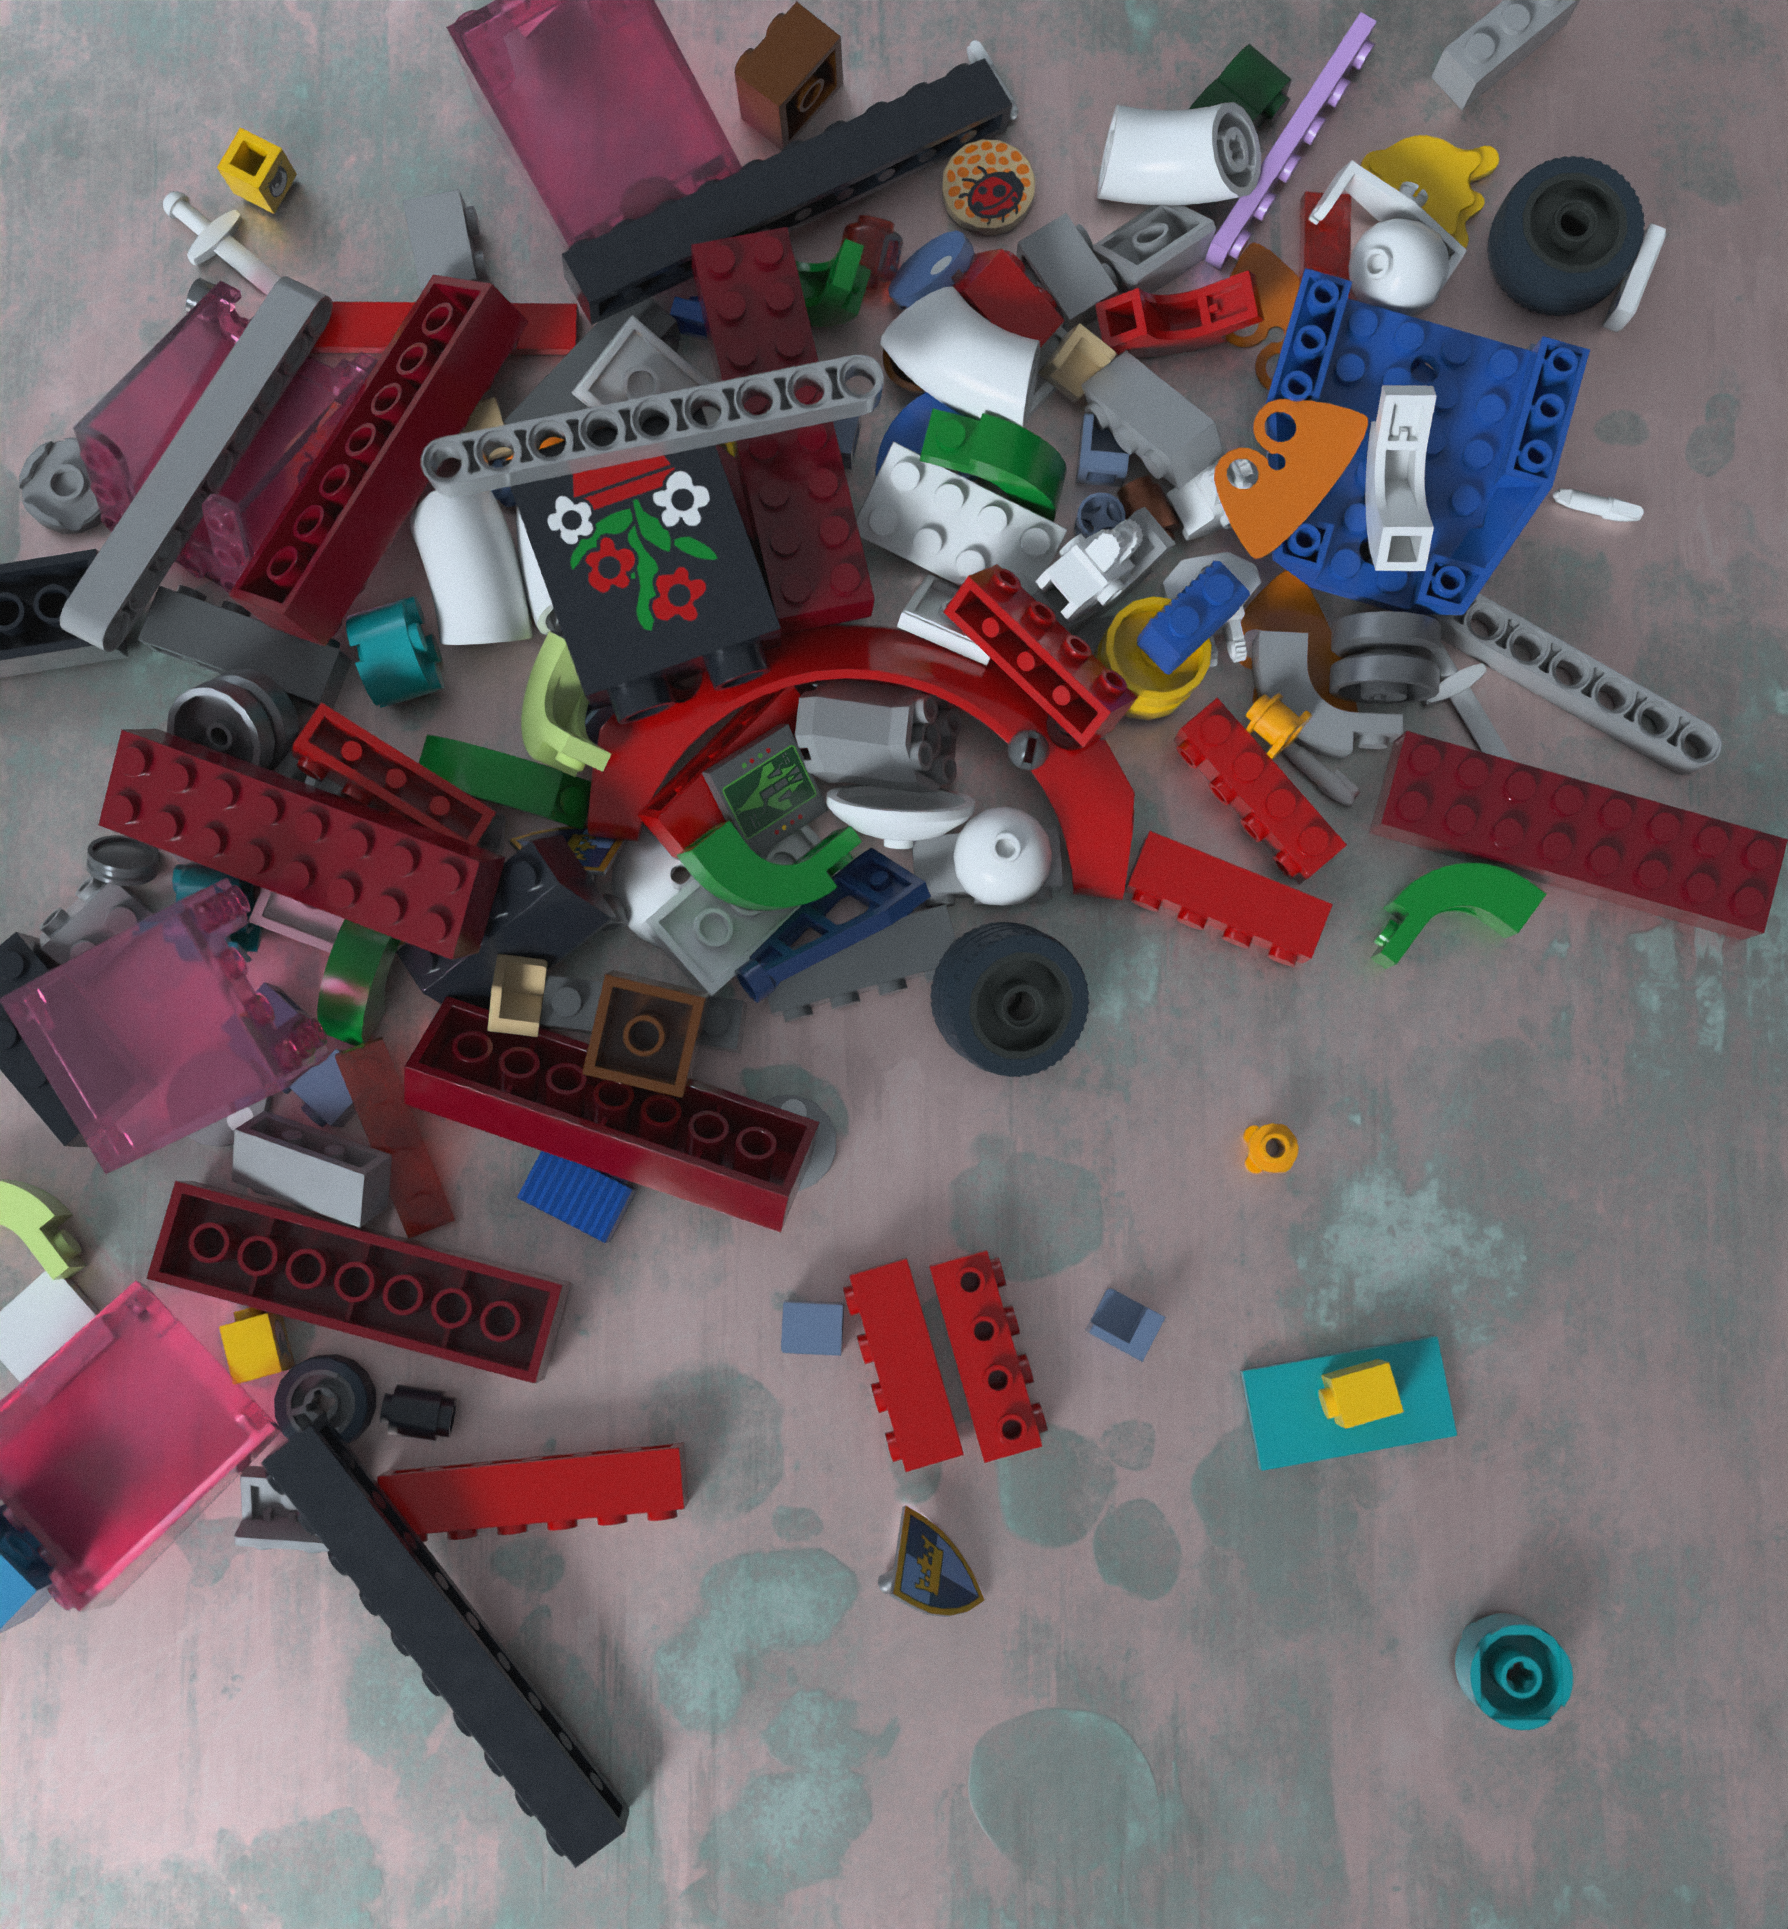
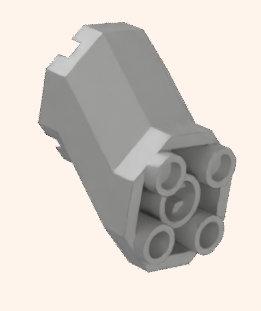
[795,679,961,793]

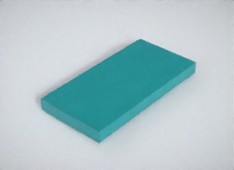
[1240,1335,1457,1471]

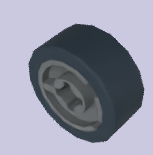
[274,1354,376,1444]

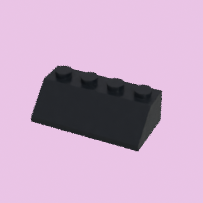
[396,835,616,1010]

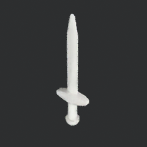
[163,191,281,296]
[1424,633,1514,761]

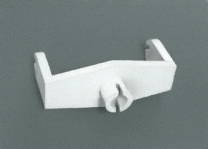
[1309,160,1467,295]

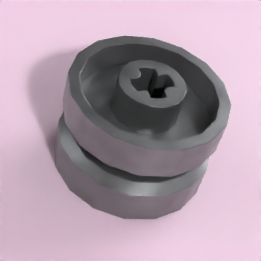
[1329,611,1441,704]
[167,669,300,771]

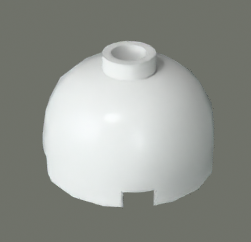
[1349,218,1449,316]
[953,806,1053,906]

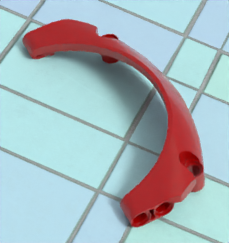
[588,624,1135,900]

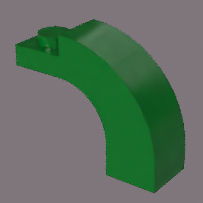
[795,239,871,327]
[920,408,1067,522]
[419,734,591,830]
[677,821,862,911]
[1370,863,1547,969]
[317,919,401,1049]

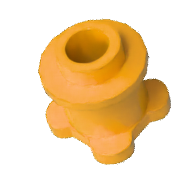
[1246,693,1313,759]
[1243,1123,1299,1174]

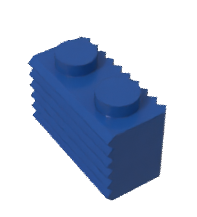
[1137,561,1250,675]
[517,1151,637,1243]

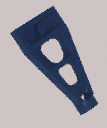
[735,847,931,1003]

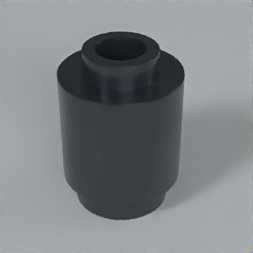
[380,1384,457,1441]

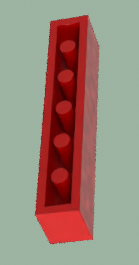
[377,1442,689,1542]

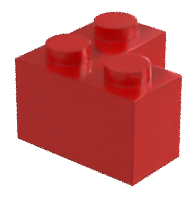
[951,248,1065,348]

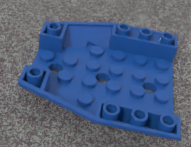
[1265,268,1590,615]

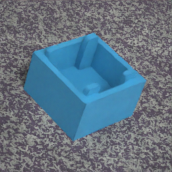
[0,1504,75,1633]

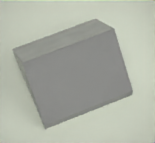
[1092,205,1216,294]

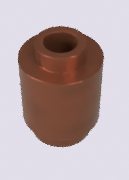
[1116,476,1180,541]

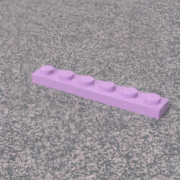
[1205,12,1377,271]

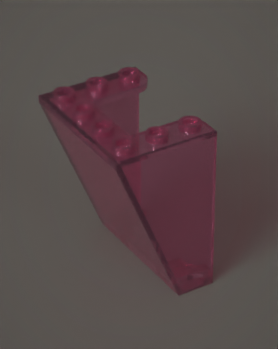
[446,0,742,252]
[73,280,378,593]
[0,878,329,1174]
[0,1280,283,1612]

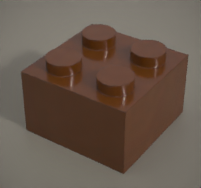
[734,1,843,151]
[582,970,711,1098]

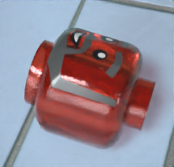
[839,215,903,291]

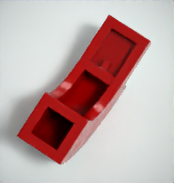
[1095,270,1265,357]

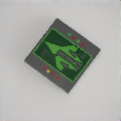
[702,723,829,856]

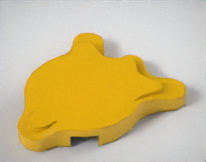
[1360,135,1499,249]

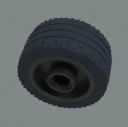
[1487,156,1645,316]
[930,922,1089,1077]

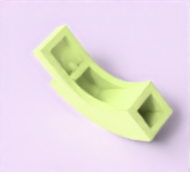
[521,631,611,777]
[0,1179,87,1280]

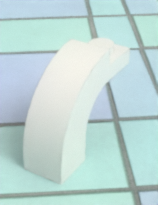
[1365,385,1437,571]

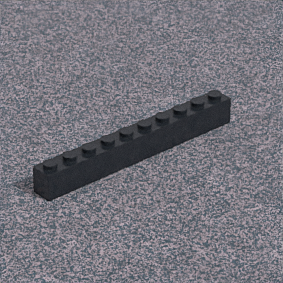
[562,58,1013,325]
[261,1413,630,1868]

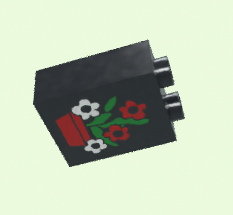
[501,407,781,724]

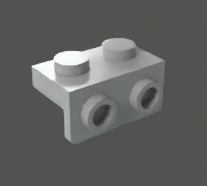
[40,876,157,987]
[234,1465,329,1553]

